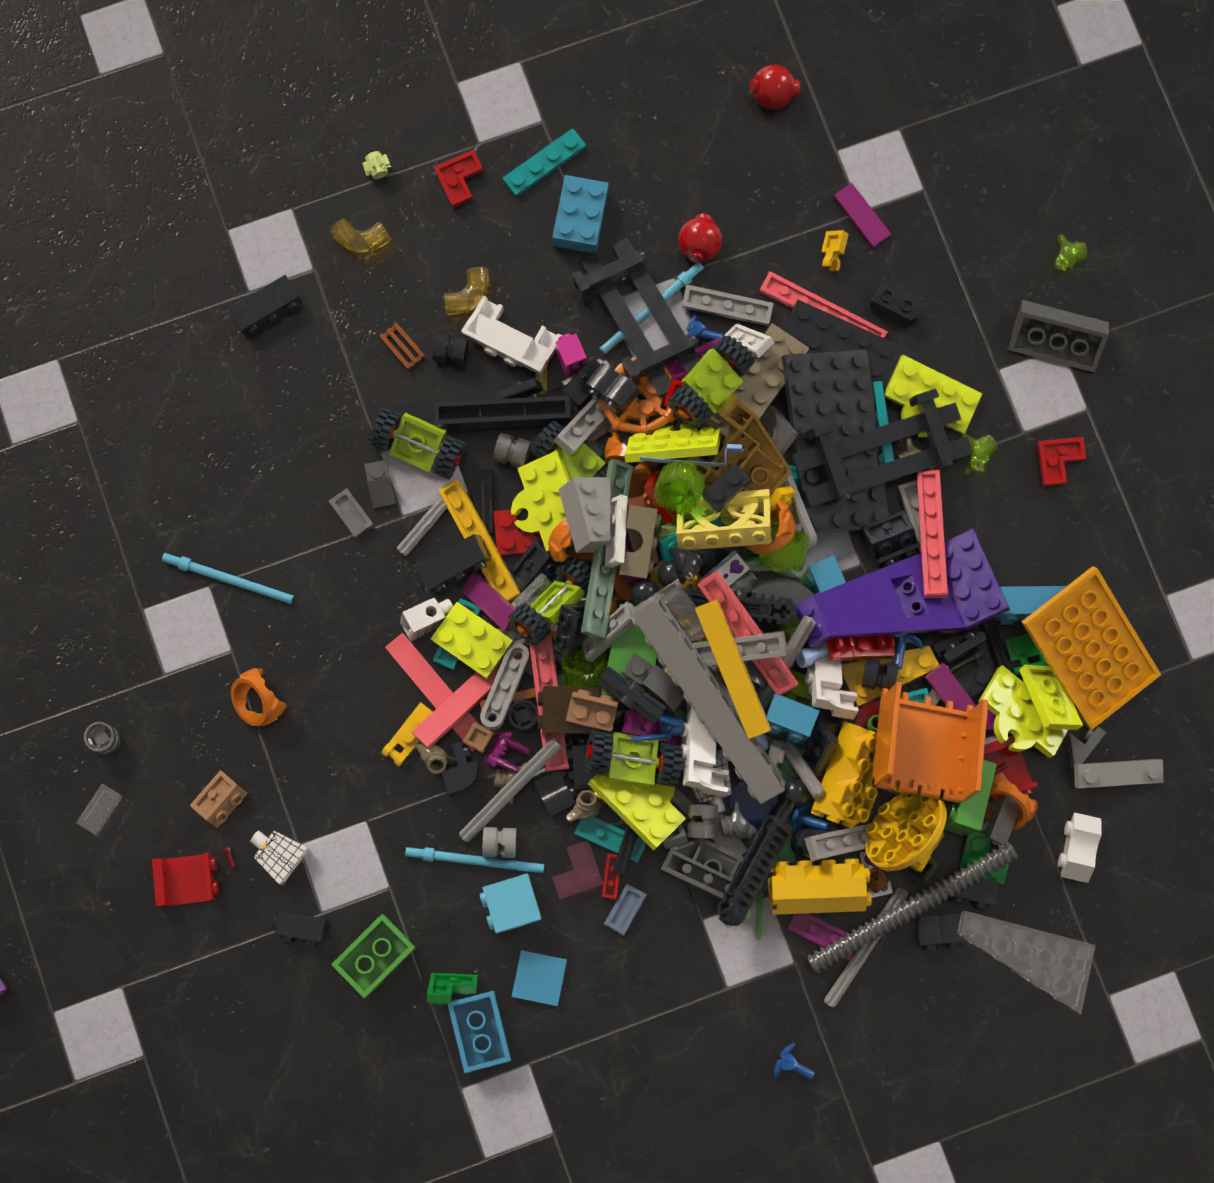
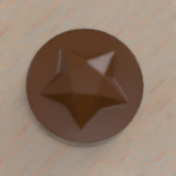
[866,867,889,891]

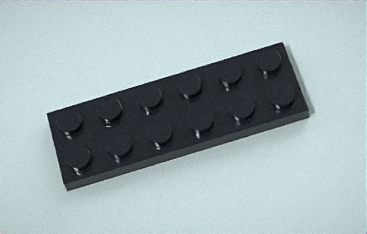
[783,299,919,389]

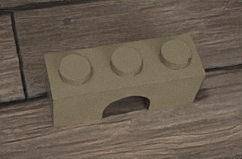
[618,505,661,578]

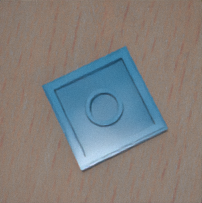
[512,950,567,1006]

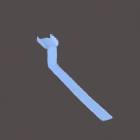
[640,444,744,467]

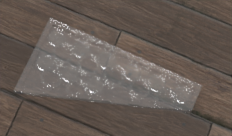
[957,911,1095,1014]

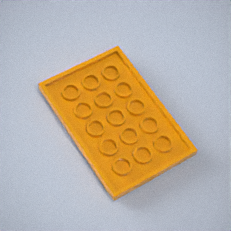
[1022,566,1161,730]

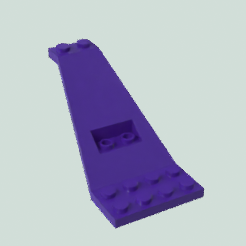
[795,529,1010,648]

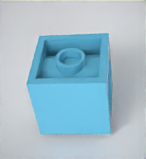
[480,873,542,934]

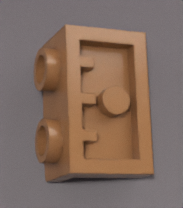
[565,689,619,733]
[190,770,247,828]

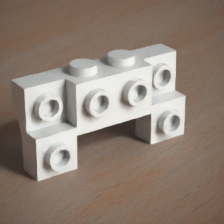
[461,296,562,375]
[805,642,858,720]
[680,703,729,797]

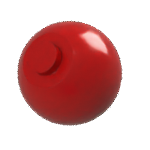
[750,65,800,109]
[678,214,722,263]

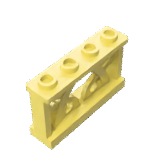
[676,489,772,550]

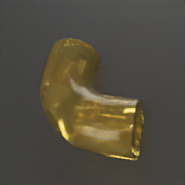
[329,218,392,253]
[445,267,489,315]

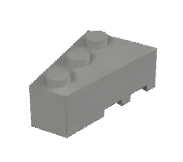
[559,477,611,553]

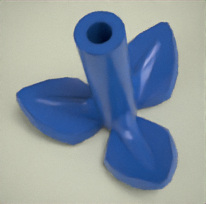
[686,315,723,341]
[890,633,923,670]
[791,802,830,833]
[774,1042,814,1080]

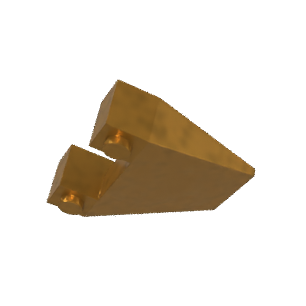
[674,394,792,498]

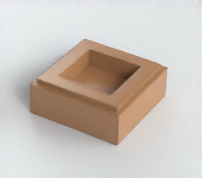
[463,722,494,753]

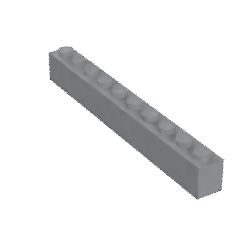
[631,593,786,804]

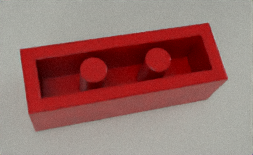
[602,854,619,899]

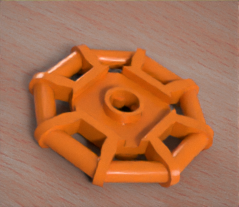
[598,358,675,435]

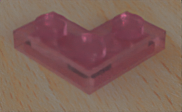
[552,840,603,900]

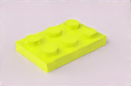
[431,602,514,679]
[1019,665,1083,730]

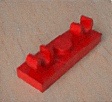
[826,635,895,661]

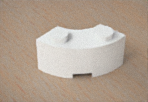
[1058,813,1102,883]

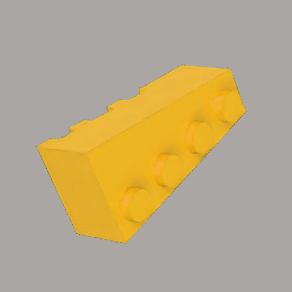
[841,646,939,708]

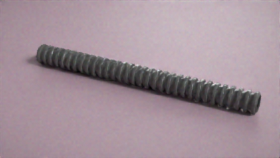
[807,842,1018,974]

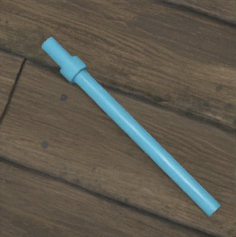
[599,263,704,355]
[162,553,294,604]
[405,847,544,874]

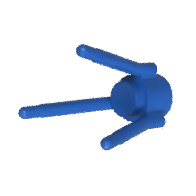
[630,713,684,742]

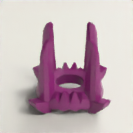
[484,732,531,772]

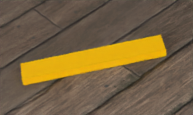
[438,479,522,603]
[695,599,771,739]

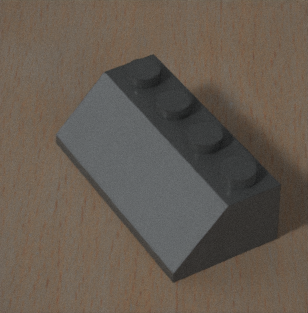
[1008,300,1109,373]

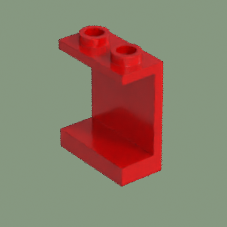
[983,735,1038,802]
[152,853,219,907]

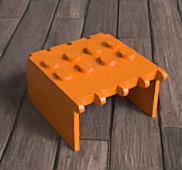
[872,682,988,803]

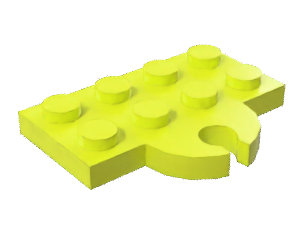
[884,355,982,438]
[624,424,721,463]
[511,450,570,552]
[978,665,1068,758]
[588,773,686,851]

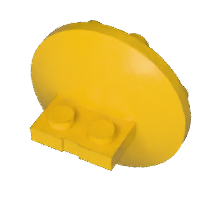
[865,788,947,872]

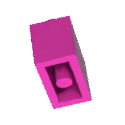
[555,334,587,378]

